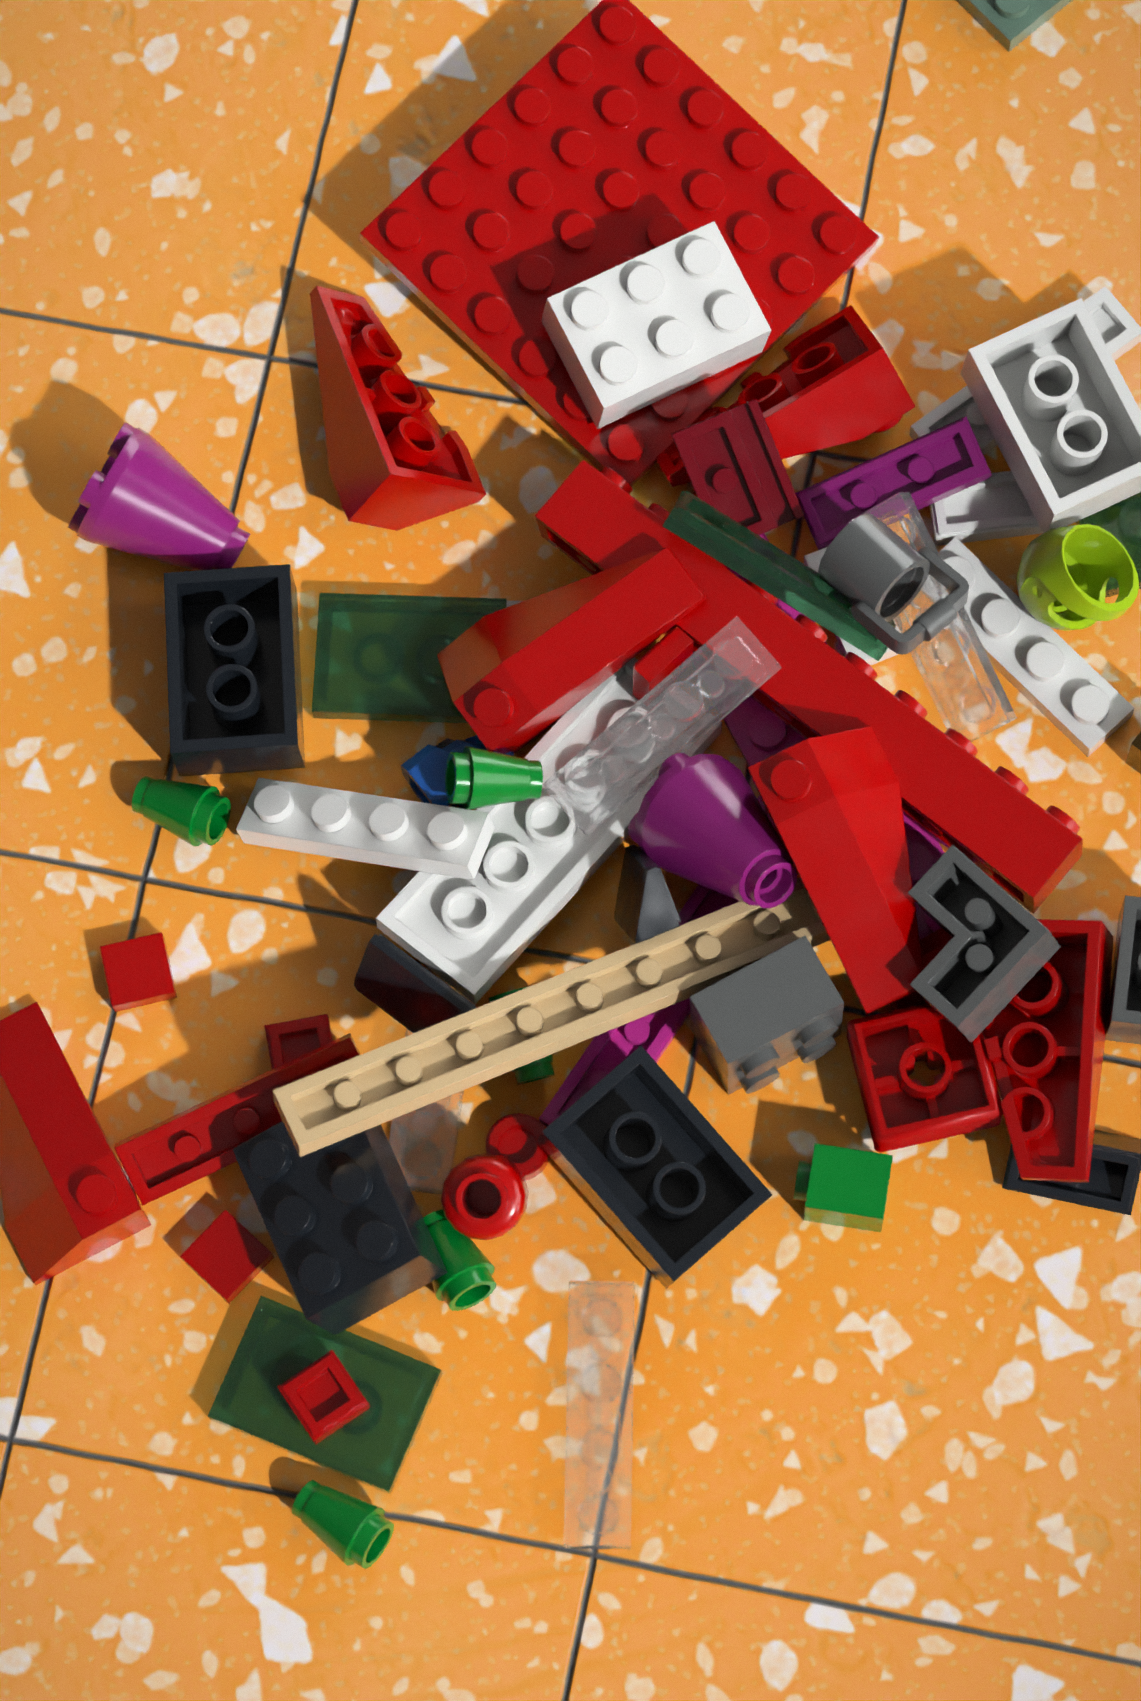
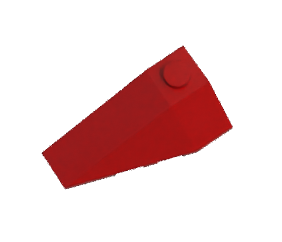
[310,286,486,531]
[656,305,916,487]
[437,547,707,754]
[748,726,924,1014]
[983,919,1113,1183]
[0,1001,151,1286]

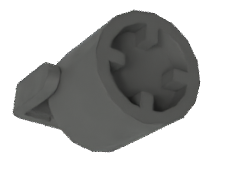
[818,513,969,655]

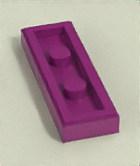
[795,416,993,550]

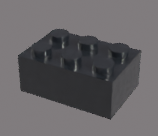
[164,564,305,776]
[537,1046,773,1289]
[232,1121,448,1335]

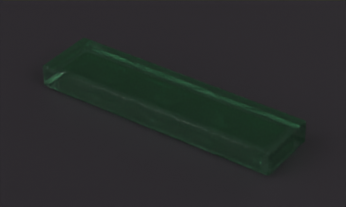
[662,490,896,661]

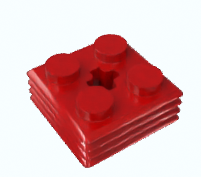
[846,1003,1003,1153]

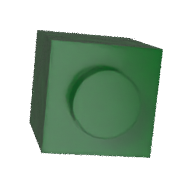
[793,1143,893,1233]

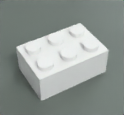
[541,221,771,429]
[961,298,1141,533]

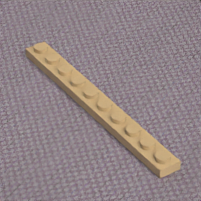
[273,877,830,1157]

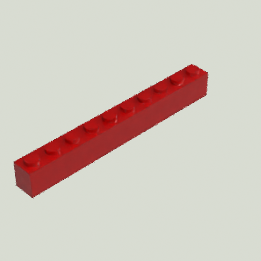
[535,459,1083,914]

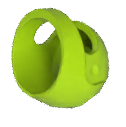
[1016,524,1139,631]

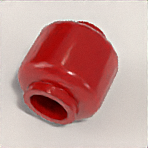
[441,1153,529,1240]

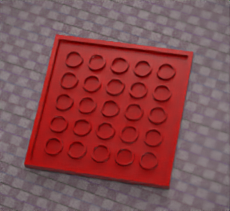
[359,0,879,487]

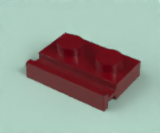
[671,398,804,552]

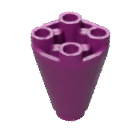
[68,422,251,571]
[628,753,797,908]

